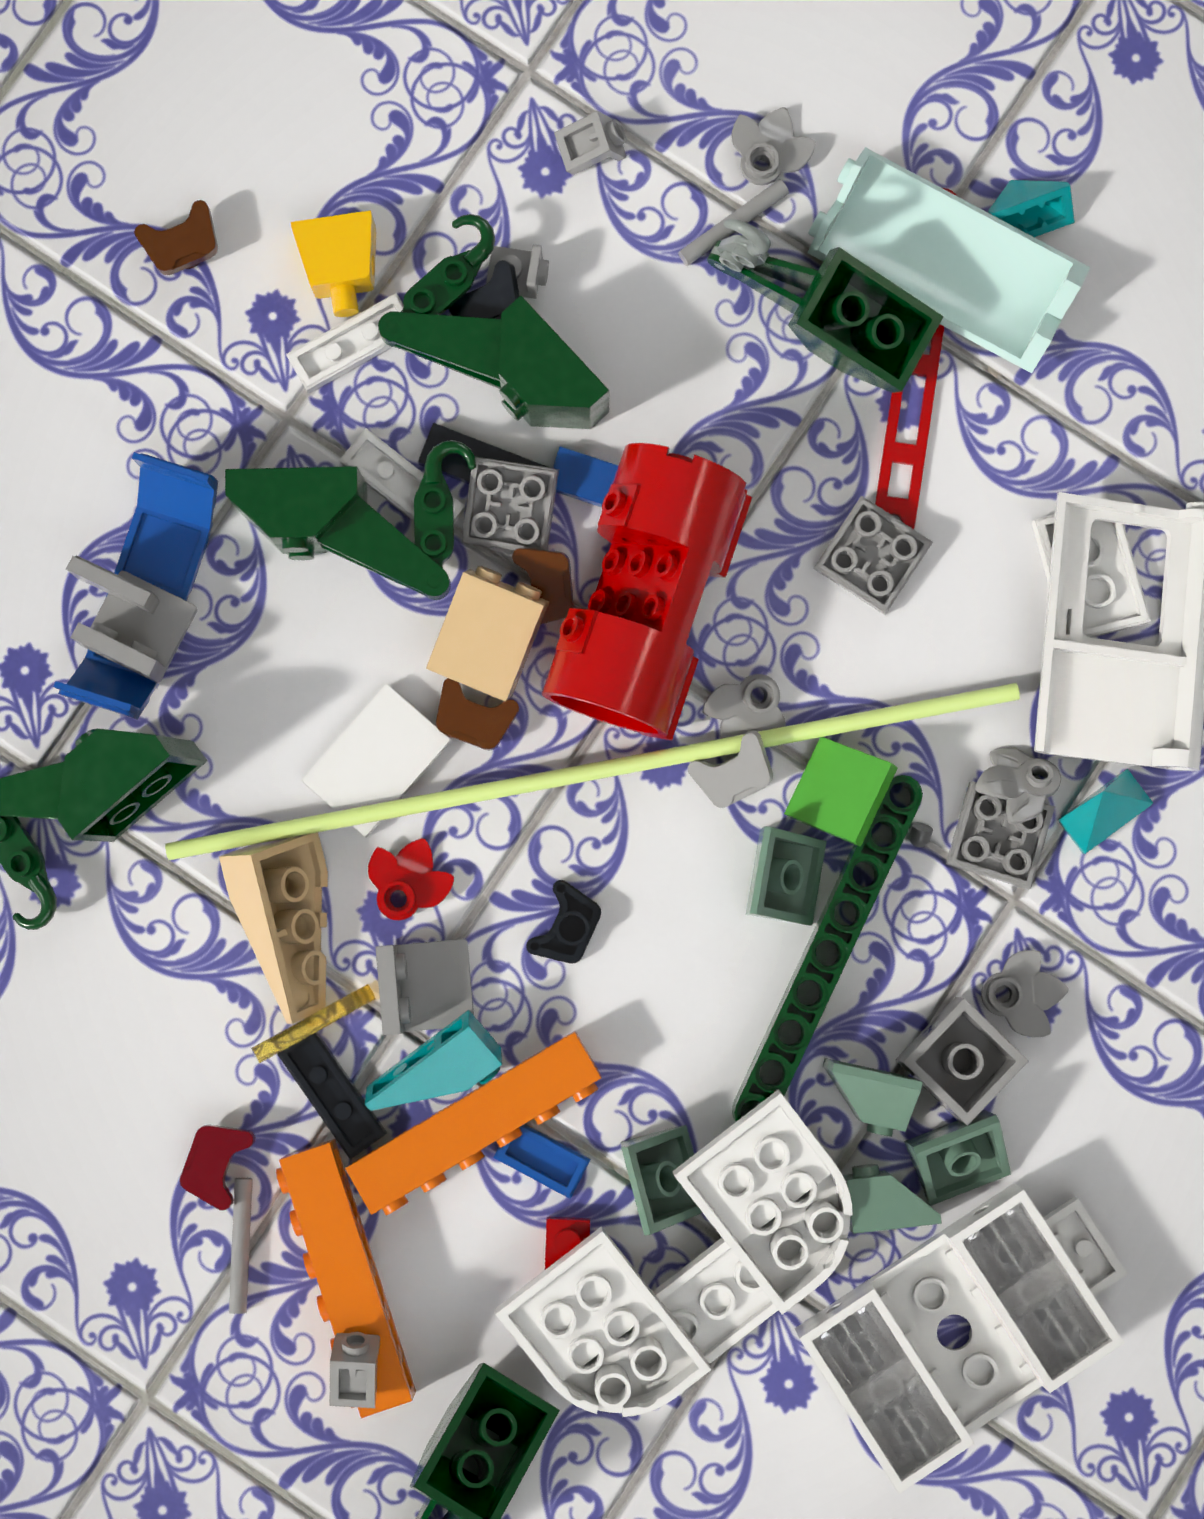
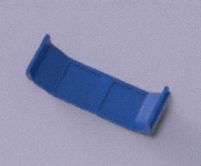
[53,452,218,720]

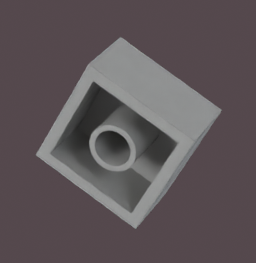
[895,997,1029,1126]

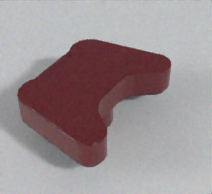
[180,1124,256,1211]

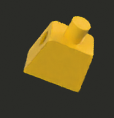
[291,210,376,317]

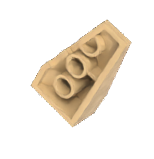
[219,832,328,1024]

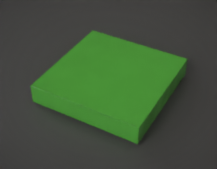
[784,737,898,847]

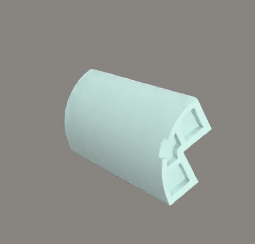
[807,147,1090,373]

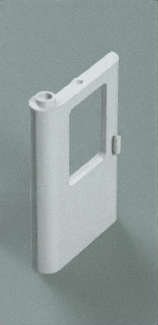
[1034,492,1204,771]

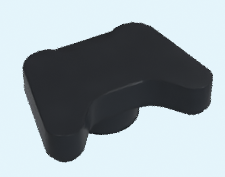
[448,260,520,319]
[526,880,601,964]

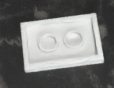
[1032,499,1151,638]
[301,683,452,838]

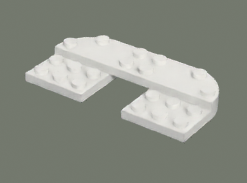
[495,1090,853,1417]

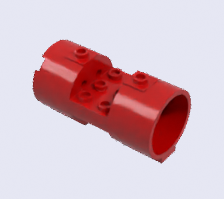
[542,443,752,741]

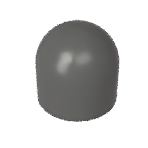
[909,822,933,848]

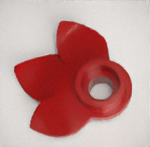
[368,838,454,921]

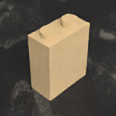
[426,566,549,702]

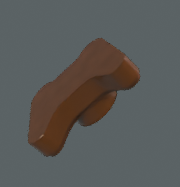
[134,200,218,275]
[512,548,574,624]
[436,678,519,751]

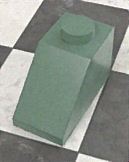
[843,1164,942,1234]

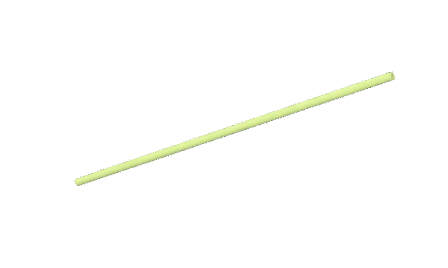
[165,683,1020,860]

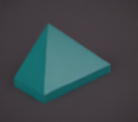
[988,180,1075,238]
[1058,769,1153,855]

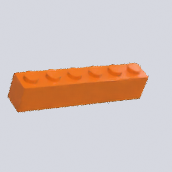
[345,1031,602,1216]
[276,1139,416,1418]

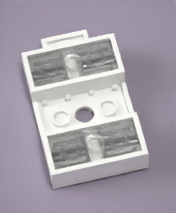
[794,1183,1128,1494]

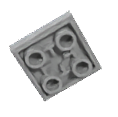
[462,456,559,550]
[813,496,933,615]
[945,781,1055,890]

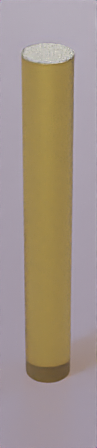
[251,984,376,1064]

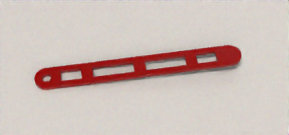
[875,187,957,529]

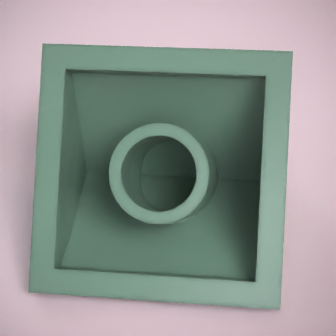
[746,826,827,926]
[904,1110,1011,1206]
[621,1125,703,1236]

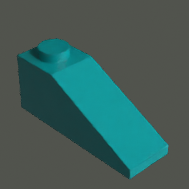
[365,1010,502,1111]

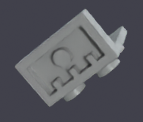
[70,571,197,684]
[375,939,474,1036]

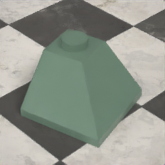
[823,1058,923,1137]

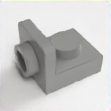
[554,111,626,175]
[486,245,549,299]
[329,1332,380,1408]

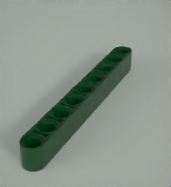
[732,775,923,1122]

